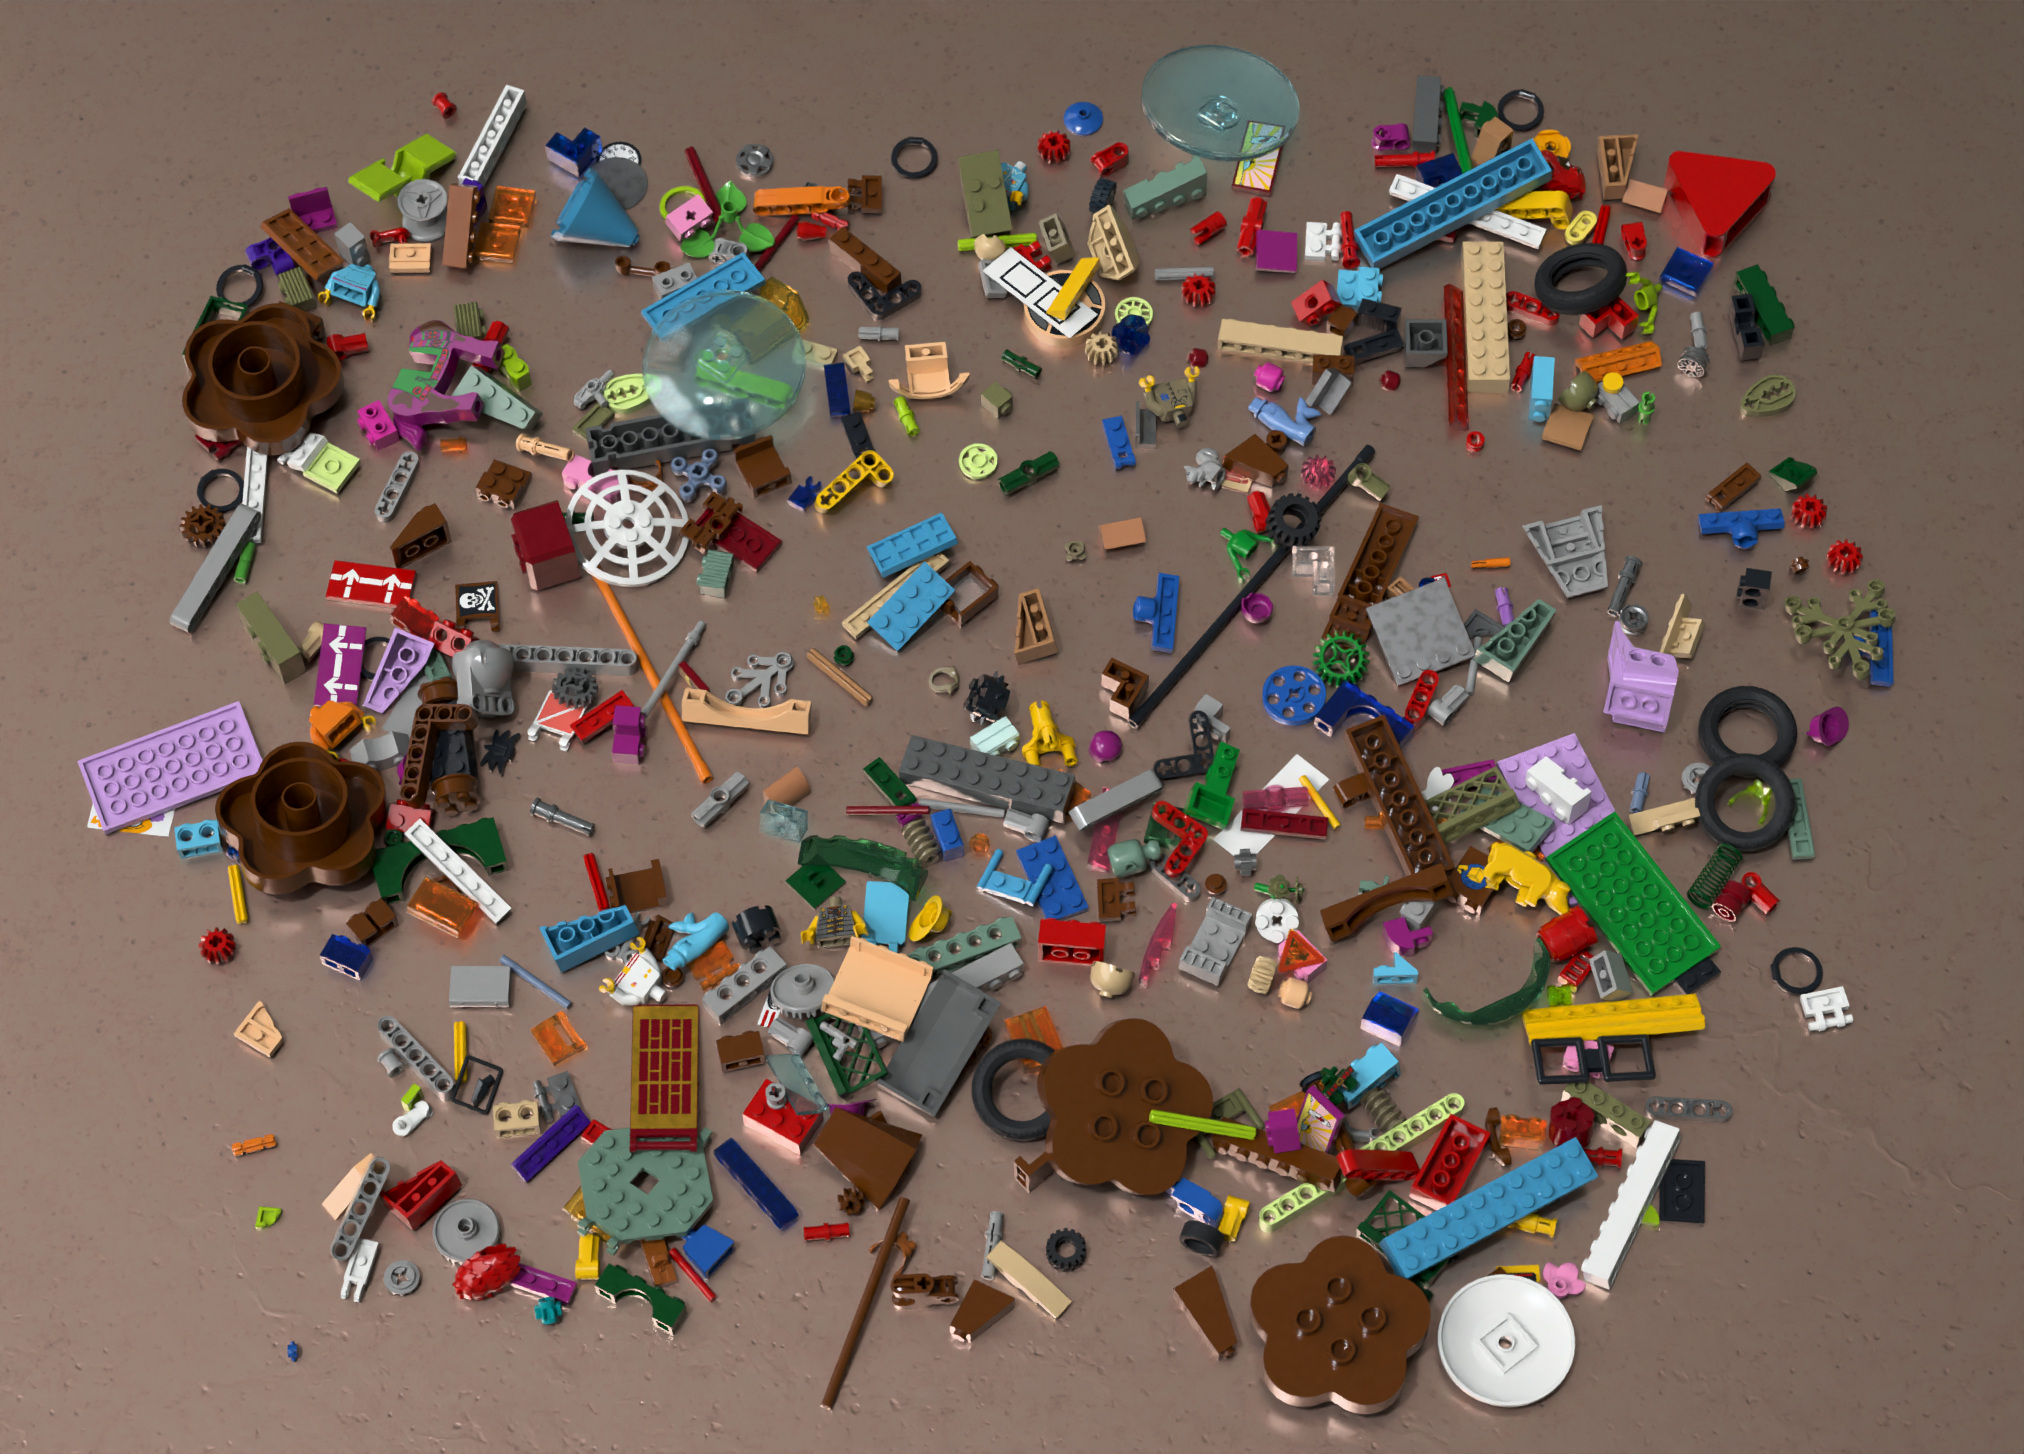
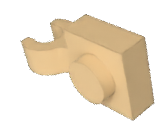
[843,346,874,383]

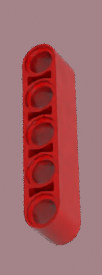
[1336,1149,1420,1181]

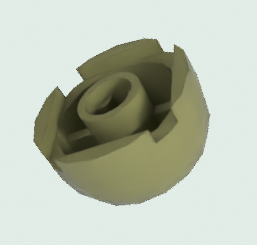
[1558,371,1598,412]

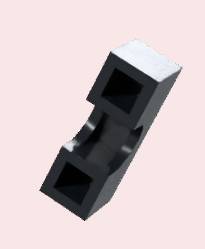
[1728,294,1764,361]

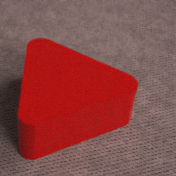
[1664,151,1776,258]

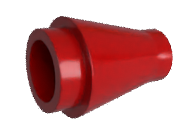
[797,221,826,241]

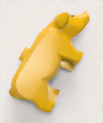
[1483,843,1571,915]

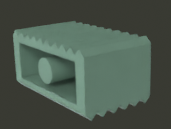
[697,549,734,598]

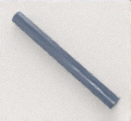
[499,955,572,1009]

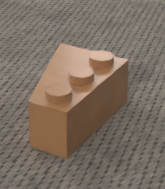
[1471,117,1514,168]
[1597,134,1639,200]
[1014,588,1059,665]

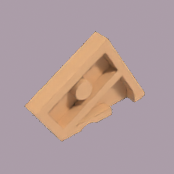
[234,1001,283,1058]

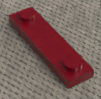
[1240,808,1329,840]

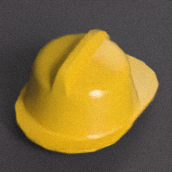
[909,895,952,942]

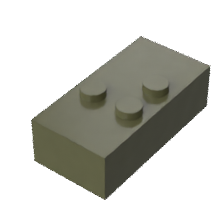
[957,150,1012,237]
[236,592,306,684]

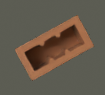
[1622,179,1669,213]
[1098,517,1146,550]
[763,766,811,817]

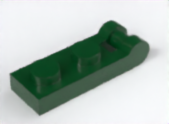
[863,757,917,806]

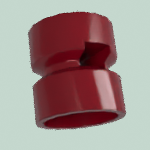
[1712,880,1752,922]

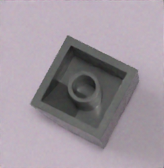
[1404,319,1448,367]

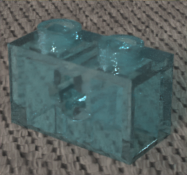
[760,799,808,843]

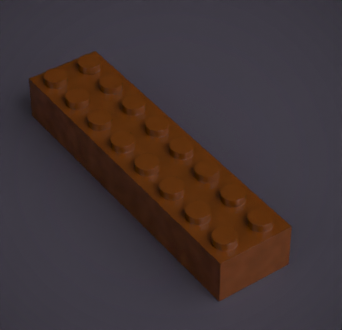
[1343,714,1455,876]

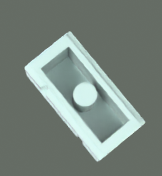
[970,716,1020,756]

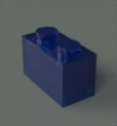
[320,934,373,981]

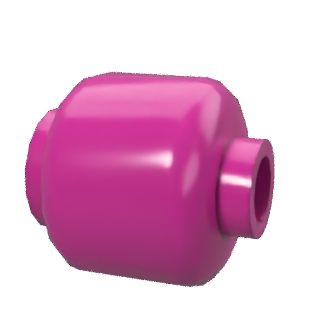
[1254,362,1286,392]

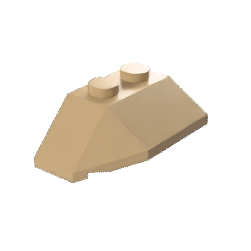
[1087,204,1140,281]

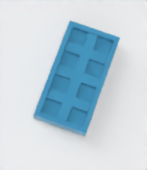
[867,512,959,578]
[867,562,955,651]

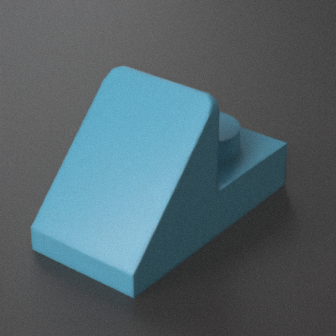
[1372,952,1418,985]

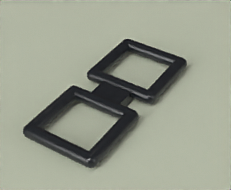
[1531,1034,1656,1085]

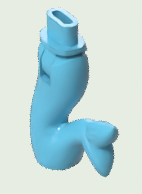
[663,912,729,970]

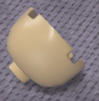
[1090,961,1135,998]

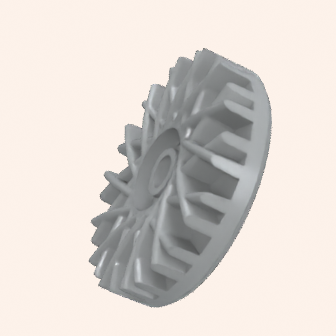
[770,964,835,1019]
[433,1199,501,1265]

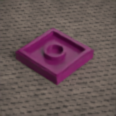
[1256,230,1297,273]

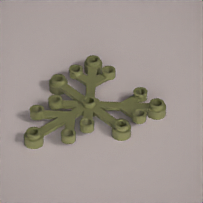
[1785,579,1896,680]

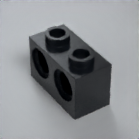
[1736,568,1772,610]

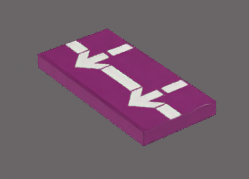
[314,623,367,707]

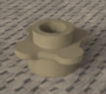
[1065,540,1086,561]

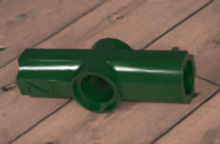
[998,451,1060,495]

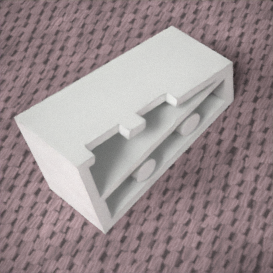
[1525,756,1592,825]

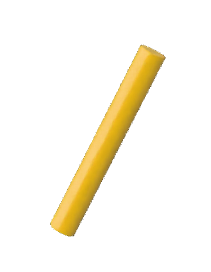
[1299,775,1341,830]

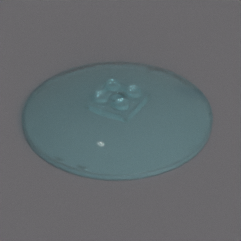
[642,290,806,440]

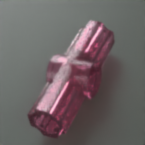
[1242,785,1309,812]

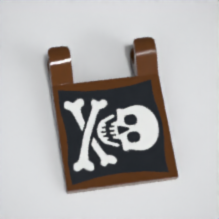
[455,581,500,632]

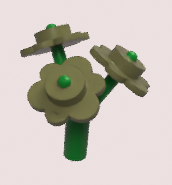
[1254,874,1305,917]

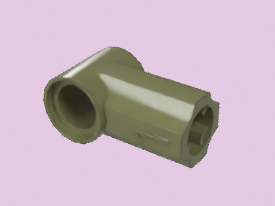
[1348,463,1390,501]

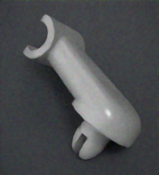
[1345,1120,1379,1143]

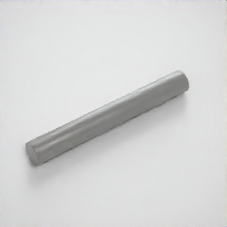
[1466,637,1482,696]

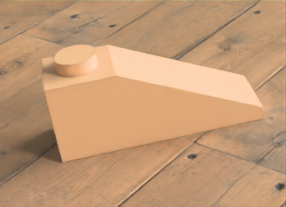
[322,1153,388,1221]

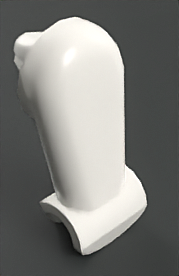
[392,1101,433,1136]

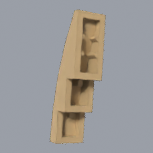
[986,1241,1072,1319]

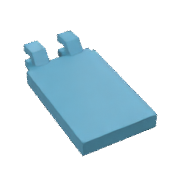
[862,881,910,953]

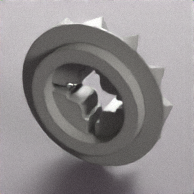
[1681,763,1710,794]
[384,1260,420,1296]

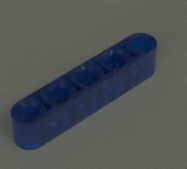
[713,1137,799,1230]

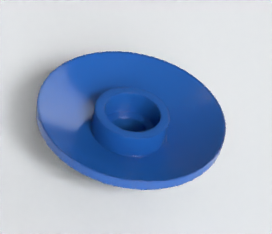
[1064,102,1103,136]

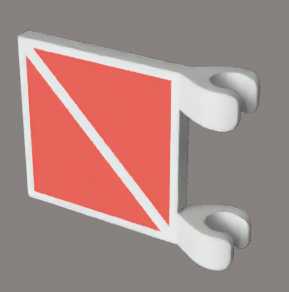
[528,690,589,751]

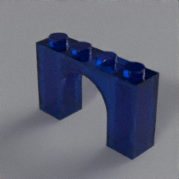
[1314,680,1414,750]

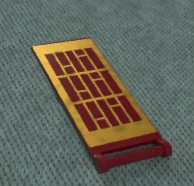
[629,1004,699,1153]

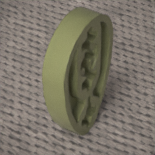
[1739,374,1796,417]

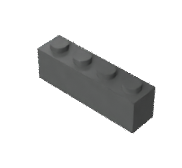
[1412,75,1444,154]

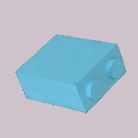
[1528,356,1555,422]

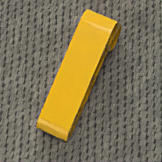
[1495,191,1573,229]
[814,450,894,514]

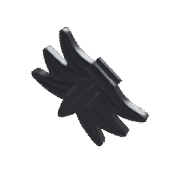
[480,729,521,776]

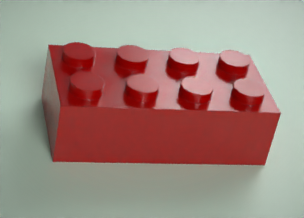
[1409,1113,1491,1210]

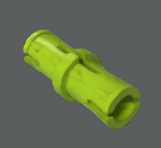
[893,396,920,437]

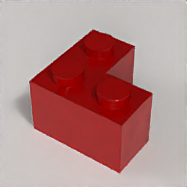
[1579,296,1639,339]

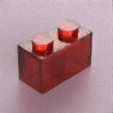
[389,596,440,640]

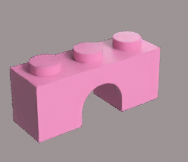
[562,454,629,504]

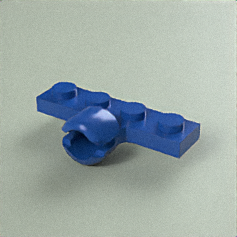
[1698,508,1785,549]
[1133,573,1179,653]
[1849,610,1893,687]

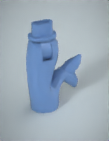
[1248,397,1321,447]

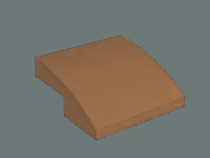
[1542,403,1594,451]

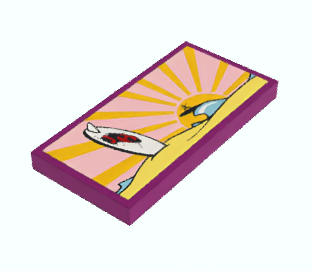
[1297,1086,1345,1154]

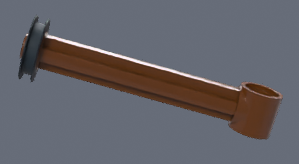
[1299,1071,1377,1197]

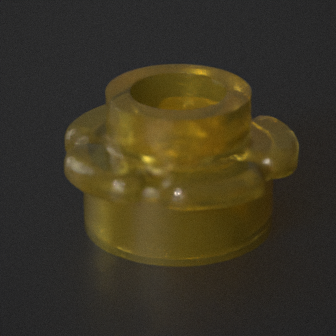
[812,595,830,615]

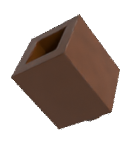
[1326,305,1358,341]

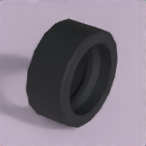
[1179,1220,1224,1257]

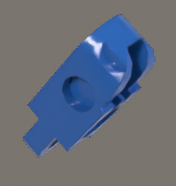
[1166,1177,1223,1227]

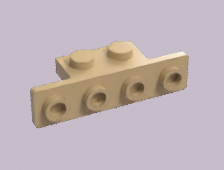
[1660,594,1705,658]
[1628,798,1700,836]

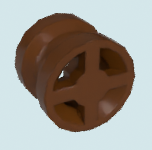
[1266,430,1287,456]

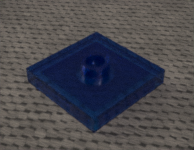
[1659,247,1714,297]

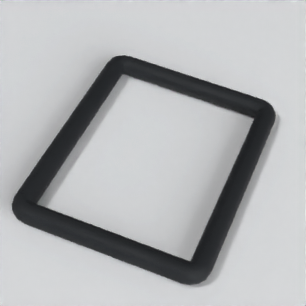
[451,1055,503,1115]

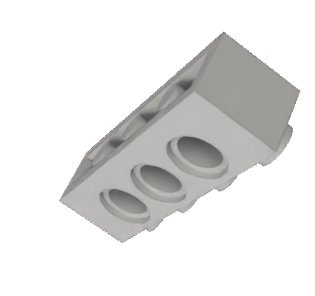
[702,946,787,1025]

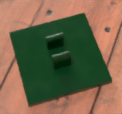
[785,854,846,910]

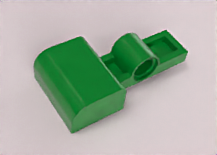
[1183,742,1240,830]

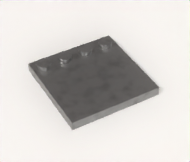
[1365,578,1476,687]

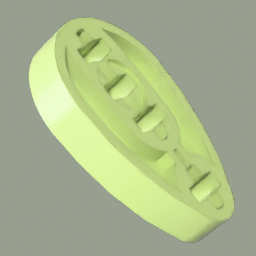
[604,374,662,414]

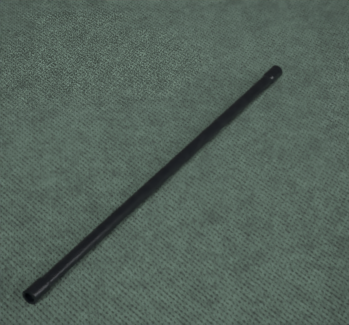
[1127,445,1376,729]

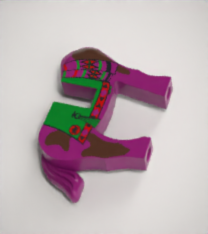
[388,320,505,451]

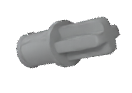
[1690,312,1707,350]
[859,325,899,342]

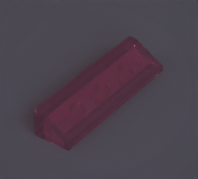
[1087,787,1121,873]

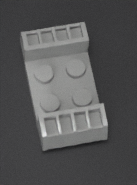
[1178,897,1253,986]

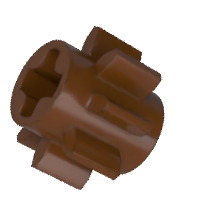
[837,1186,865,1216]

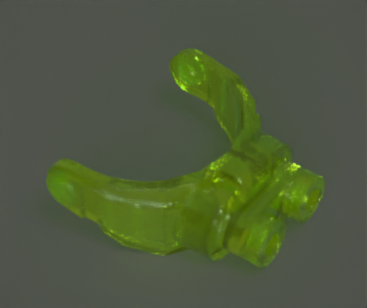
[1728,780,1773,825]

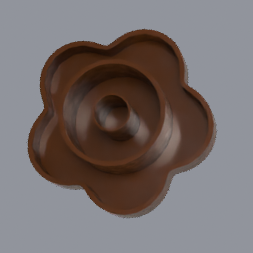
[182,303,344,455]
[215,742,388,894]
[1037,1018,1213,1195]
[1250,1236,1431,1414]

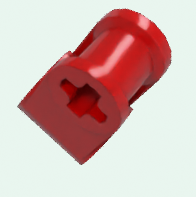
[1090,142,1129,178]
[1621,221,1647,261]

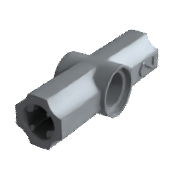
[691,772,750,828]

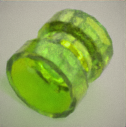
[1546,984,1572,1007]

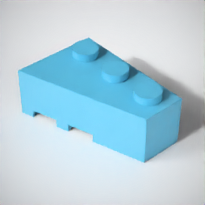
[1338,1042,1401,1109]

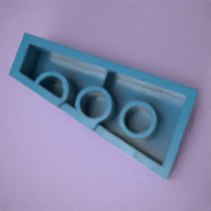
[539,905,640,973]

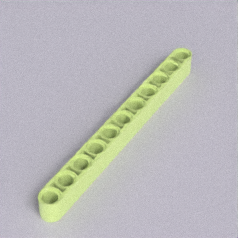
[1259,1093,1464,1233]

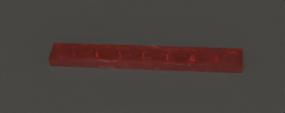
[1444,283,1469,433]

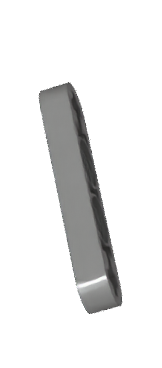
[375,451,419,523]

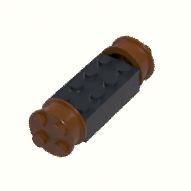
[417,677,480,817]

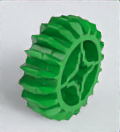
[1313,631,1370,688]

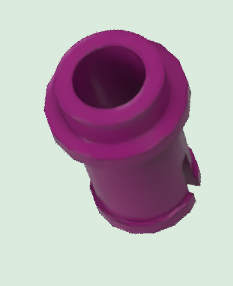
[895,803,923,828]

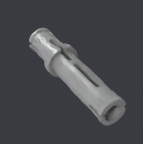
[981,1211,1004,1280]

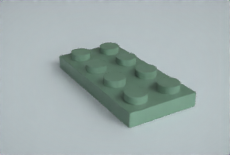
[1459,787,1555,852]

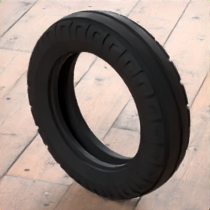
[1534,243,1628,315]
[1698,686,1797,778]
[1695,753,1795,852]
[971,1039,1055,1141]

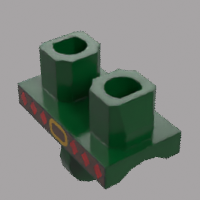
[1319,1066,1358,1106]

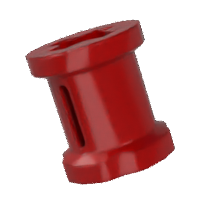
[431,92,457,118]

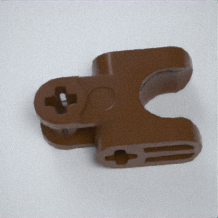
[890,1273,959,1310]

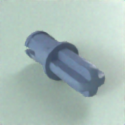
[1629,772,1650,814]

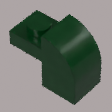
[1460,101,1498,138]

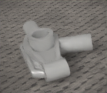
[573,369,615,410]

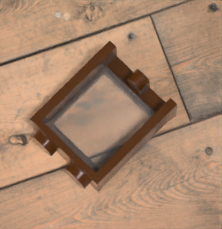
[939,561,999,628]

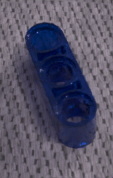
[824,362,851,417]

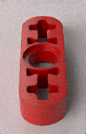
[1506,291,1560,326]

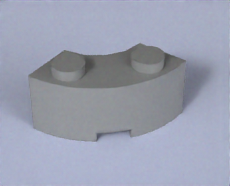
[349,731,410,771]

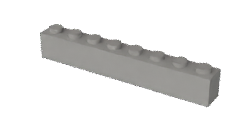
[857,943,1024,1051]

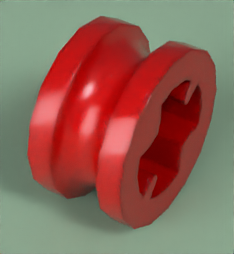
[1466,431,1485,452]

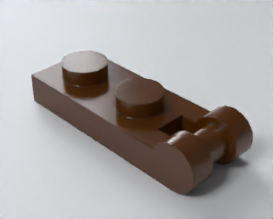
[1705,462,1762,513]

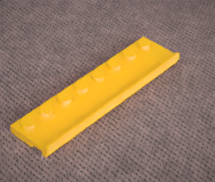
[1522,994,1705,1046]

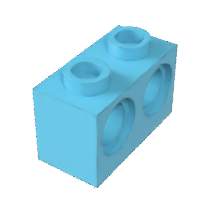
[174,820,223,859]

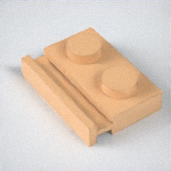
[389,243,432,273]

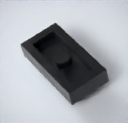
[1673,957,1721,995]

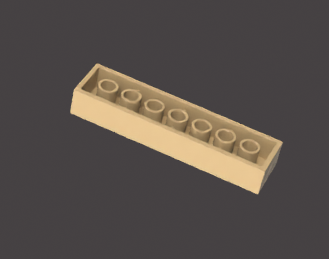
[1461,242,1510,393]

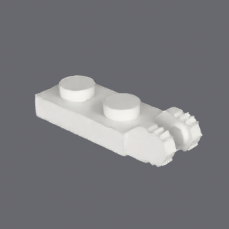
[340,1238,380,1302]

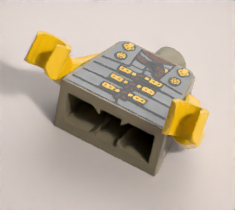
[801,896,869,949]

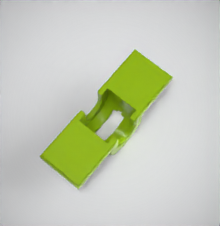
[348,133,457,202]

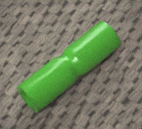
[234,541,256,584]

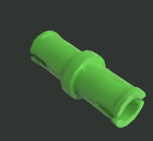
[1638,392,1655,424]

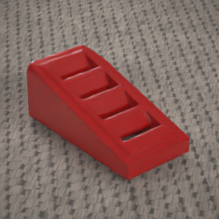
[1557,949,1594,993]

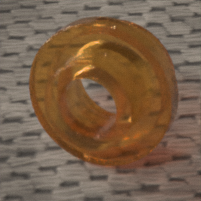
[969,833,990,853]

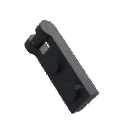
[1344,329,1405,366]
[841,412,875,462]

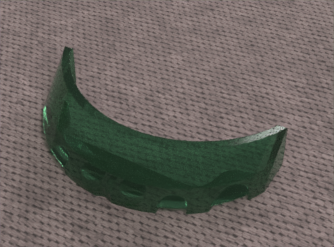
[797,835,928,902]
[1422,937,1550,1025]

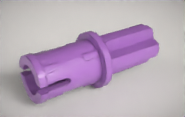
[1495,587,1514,626]

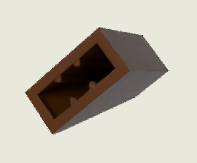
[1223,434,1289,488]
[950,1279,1015,1343]

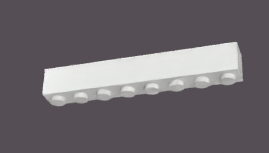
[1581,1120,1681,1290]

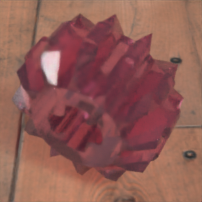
[1301,454,1336,491]

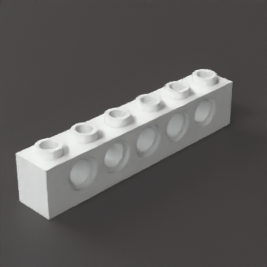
[458,85,527,188]

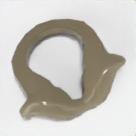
[928,665,960,694]

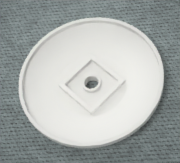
[1438,1274,1575,1407]

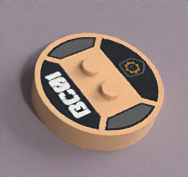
[1024,270,1105,347]

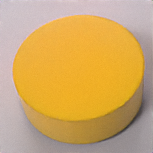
[1602,373,1623,394]

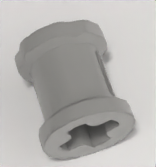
[377,1048,406,1078]
[765,1083,787,1110]

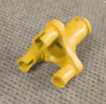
[1022,700,1078,767]

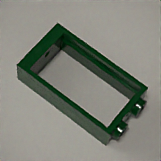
[182,296,250,366]

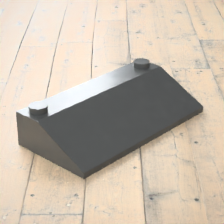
[876,969,1001,1117]

